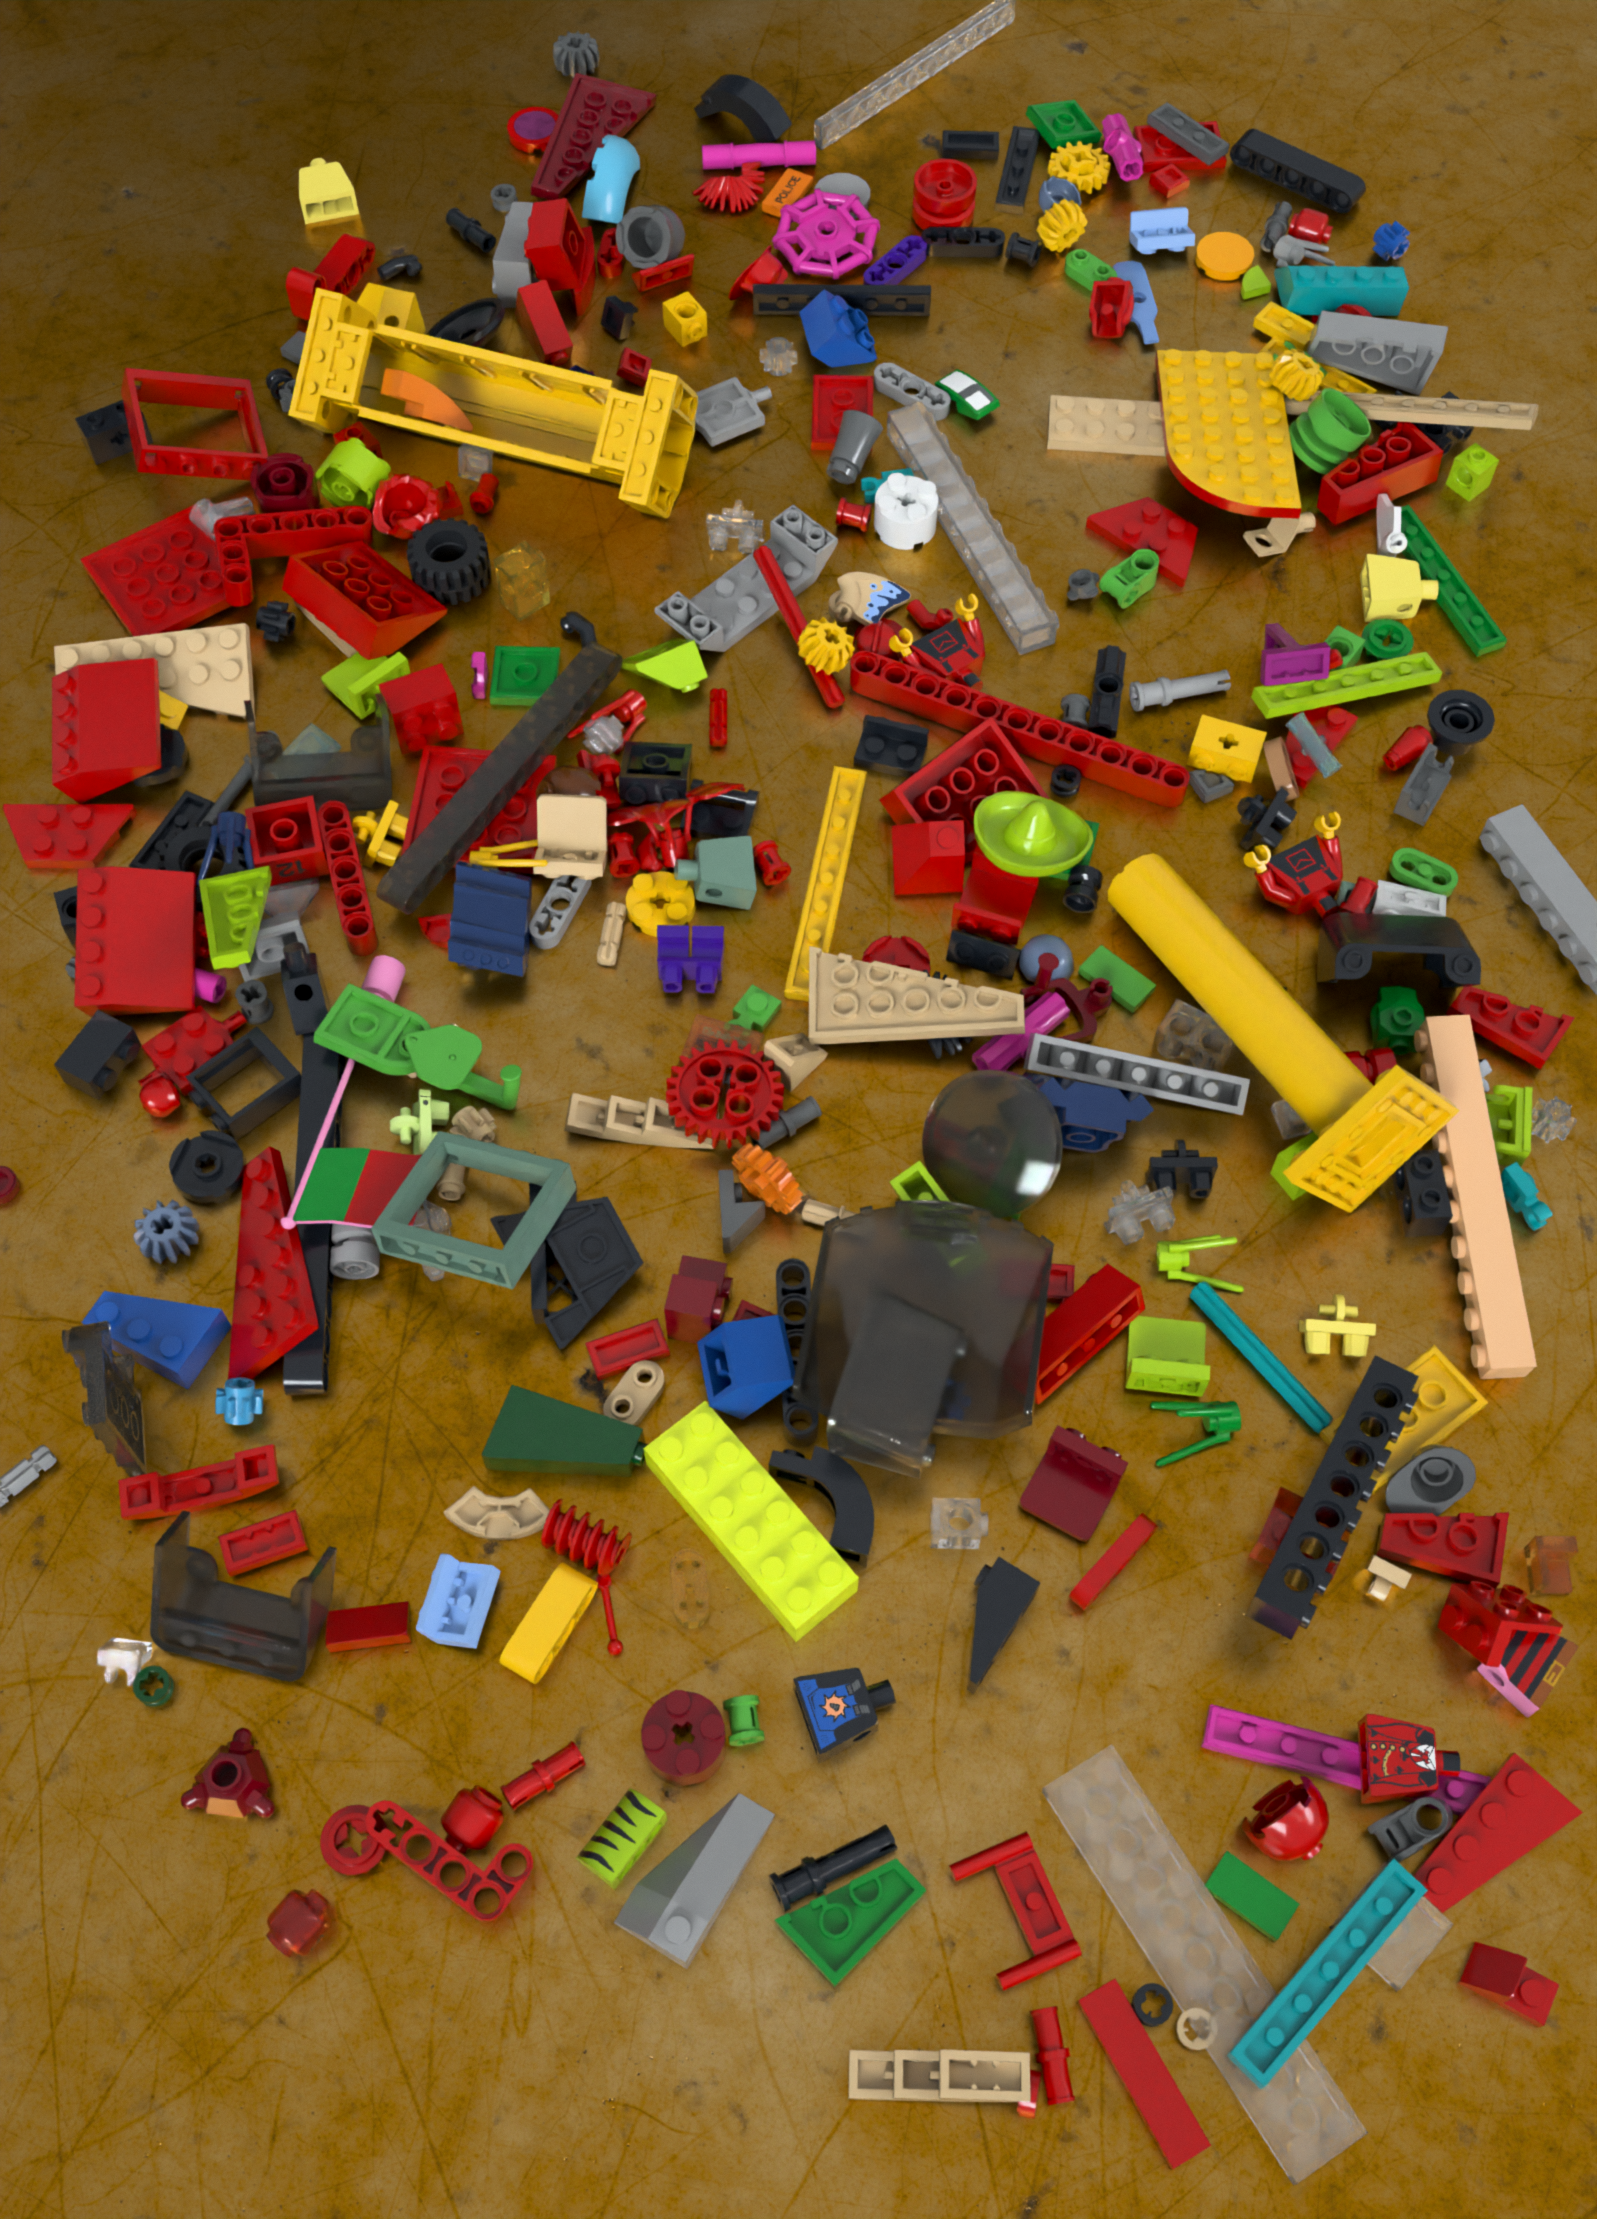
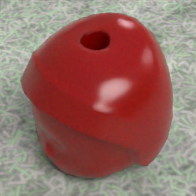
[139,1077,181,1118]

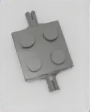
[695,377,772,447]

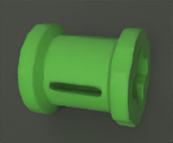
[722,1695,765,1746]

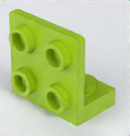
[321,652,411,720]
[1125,1315,1210,1397]

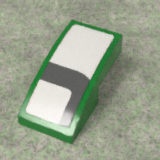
[935,369,1000,420]

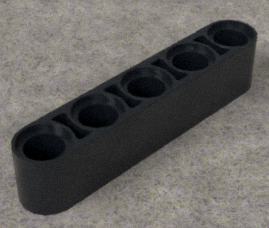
[1230,129,1366,214]
[776,1258,819,1448]

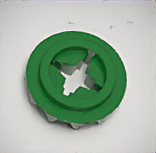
[1361,619,1414,661]

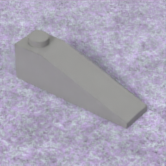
[614,1793,775,1969]

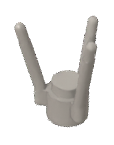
[1273,235,1335,268]

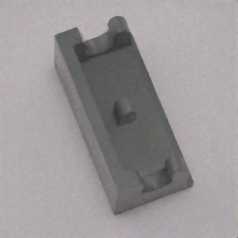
[1393,743,1454,826]

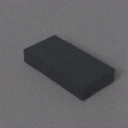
[942,130,999,160]

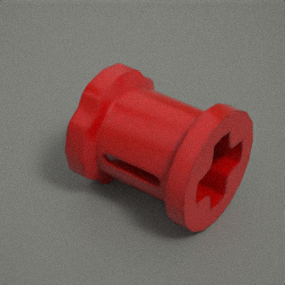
[835,497,873,532]
[607,832,640,878]
[753,840,791,886]

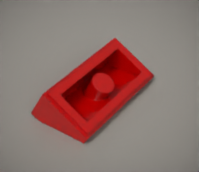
[632,253,694,292]
[325,1601,411,1653]

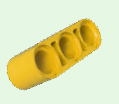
[500,1562,598,1684]

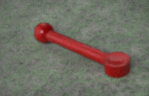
[596,1575,623,1655]

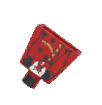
[1357,1714,1460,1804]

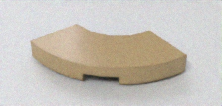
[443,1486,550,1540]

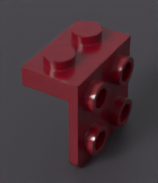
[1019,1425,1128,1542]

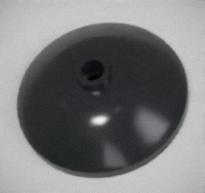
[426,298,505,349]

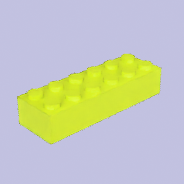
[643,1401,859,1642]

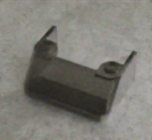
[244,693,392,811]
[150,1510,337,1682]

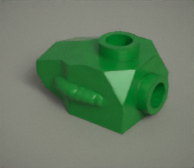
[1370,986,1425,1055]

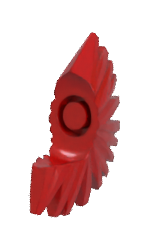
[692,162,765,213]

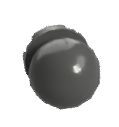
[616,204,686,269]

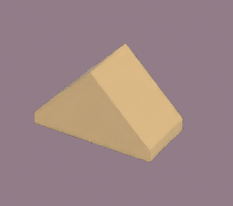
[764,1033,828,1092]

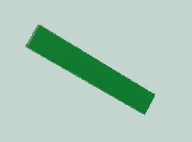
[1401,504,1507,657]

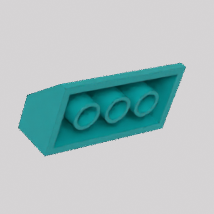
[1274,265,1409,316]

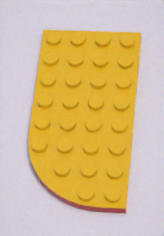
[1155,349,1302,519]

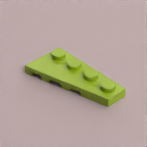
[199,866,272,970]

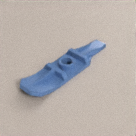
[1112,261,1159,344]

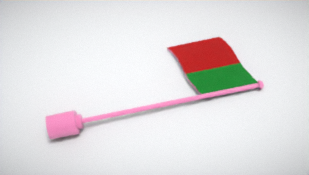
[281,955,422,1229]

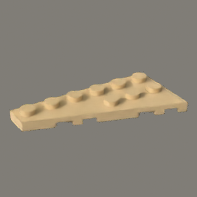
[54,623,255,721]

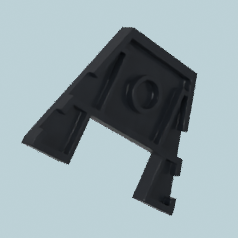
[490,1196,644,1350]

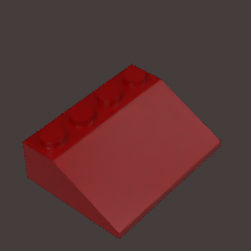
[282,540,448,660]
[52,658,161,804]
[879,716,1049,864]
[74,866,197,1017]

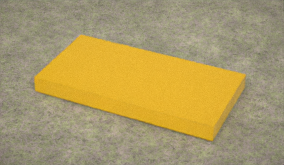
[1319,1344,1488,1495]

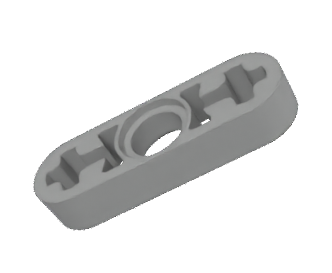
[874,363,951,421]
[529,875,591,949]

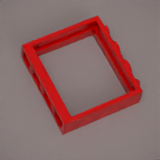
[121,368,268,481]

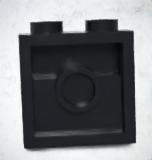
[619,741,692,804]

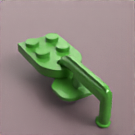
[314,983,522,1110]

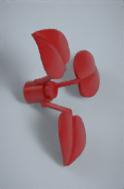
[607,782,745,867]

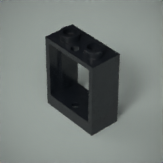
[186,1026,301,1141]

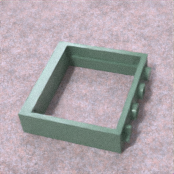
[371,1131,577,1289]

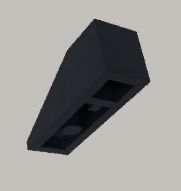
[967,1557,1040,1694]

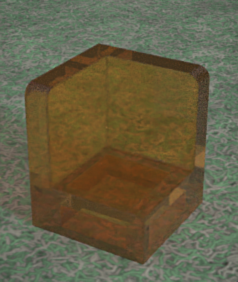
[1524,1536,1578,1595]

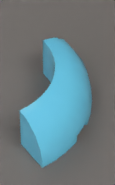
[582,134,640,224]

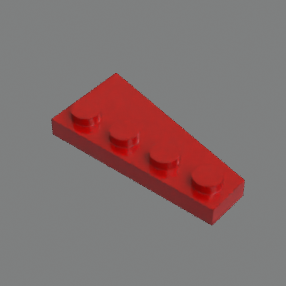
[1411,1753,1583,1913]

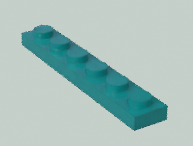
[1226,1858,1427,2089]

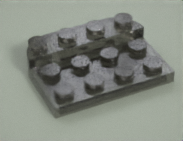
[62,1321,147,1477]

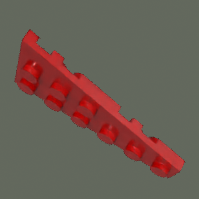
[228,1146,319,1380]

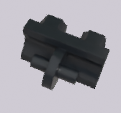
[1237,787,1297,852]
[1145,1139,1218,1198]

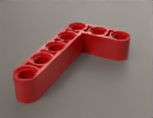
[214,506,373,607]

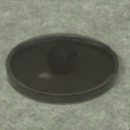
[922,1069,1063,1219]

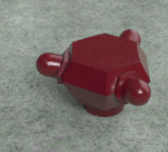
[180,1728,275,1818]

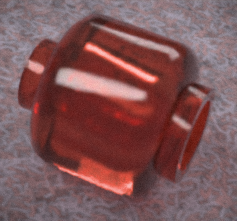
[266,1888,332,1958]

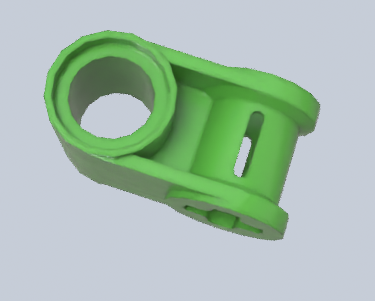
[1099,549,1159,609]

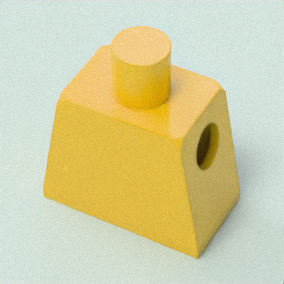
[376,288,426,334]

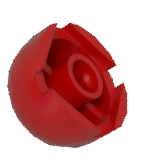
[1242,1776,1329,1861]

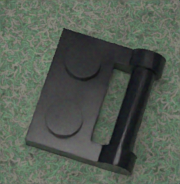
[679,779,760,840]

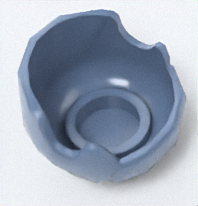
[1039,176,1082,214]
[1019,934,1074,982]

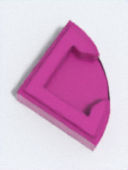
[471,652,489,699]

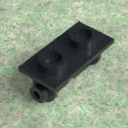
[946,929,1021,980]

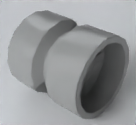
[330,1223,380,1280]

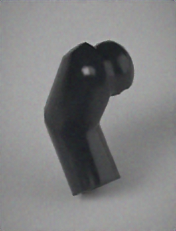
[377,254,423,281]

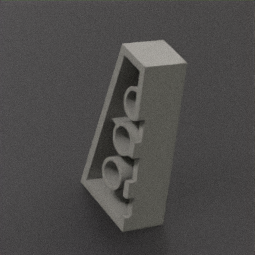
[1307,311,1448,396]

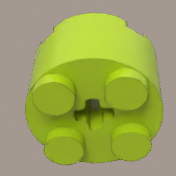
[315,438,391,510]

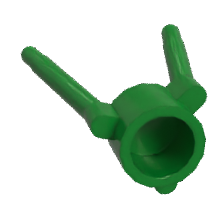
[1150,1401,1241,1467]

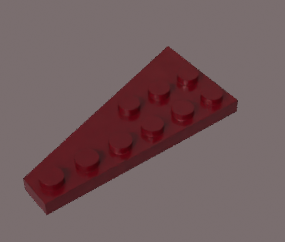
[531,73,657,200]

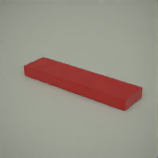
[1077,1978,1211,2170]

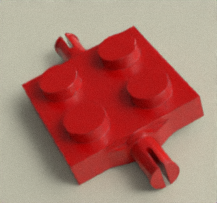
[138,1005,247,1097]

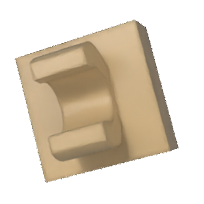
[1364,1554,1412,1601]

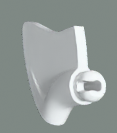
[1377,494,1407,558]

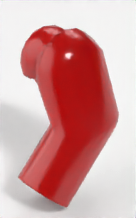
[636,829,664,873]

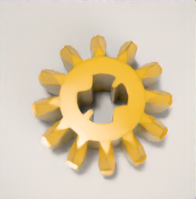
[1036,199,1088,253]
[1269,348,1324,402]
[797,617,855,675]

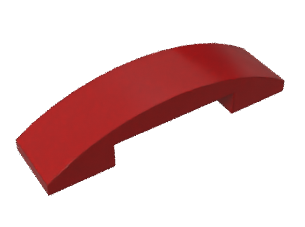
[118,1444,279,1520]

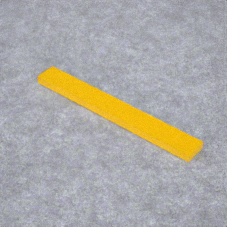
[784,766,867,1002]

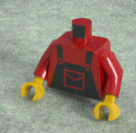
[889,594,986,691]
[1244,811,1343,920]

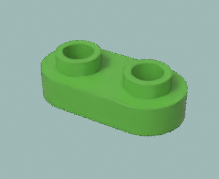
[1064,249,1117,291]
[1389,847,1458,897]

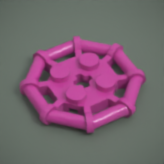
[772,188,881,280]

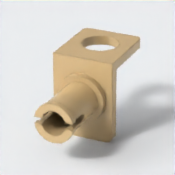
[1243,511,1316,557]

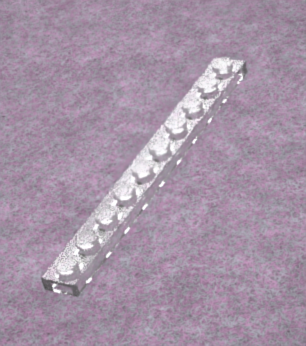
[814,0,1016,150]

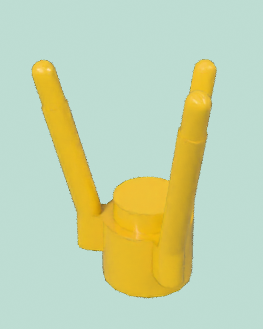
[469,839,548,869]

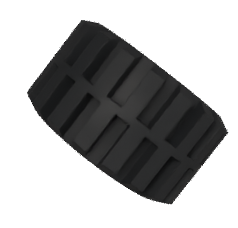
[407,518,491,605]
[158,821,247,913]

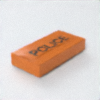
[762,168,813,218]

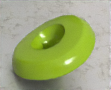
[974,791,1093,877]

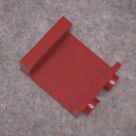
[951,844,1041,945]

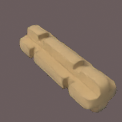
[597,902,626,966]

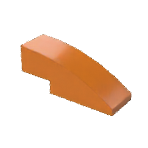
[380,368,473,432]

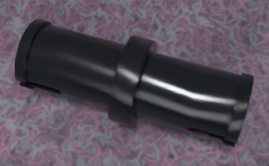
[445,208,496,253]

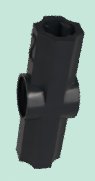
[1088,645,1126,739]

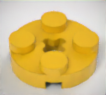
[626,871,695,937]

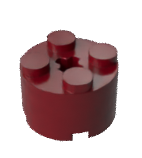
[250,453,321,514]
[641,1690,726,1786]

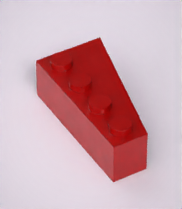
[1317,421,1443,525]

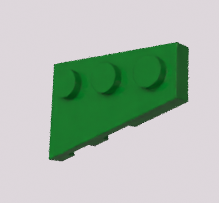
[774,1858,927,1987]

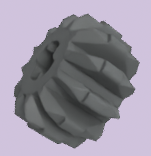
[553,30,600,78]

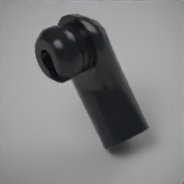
[560,611,598,653]

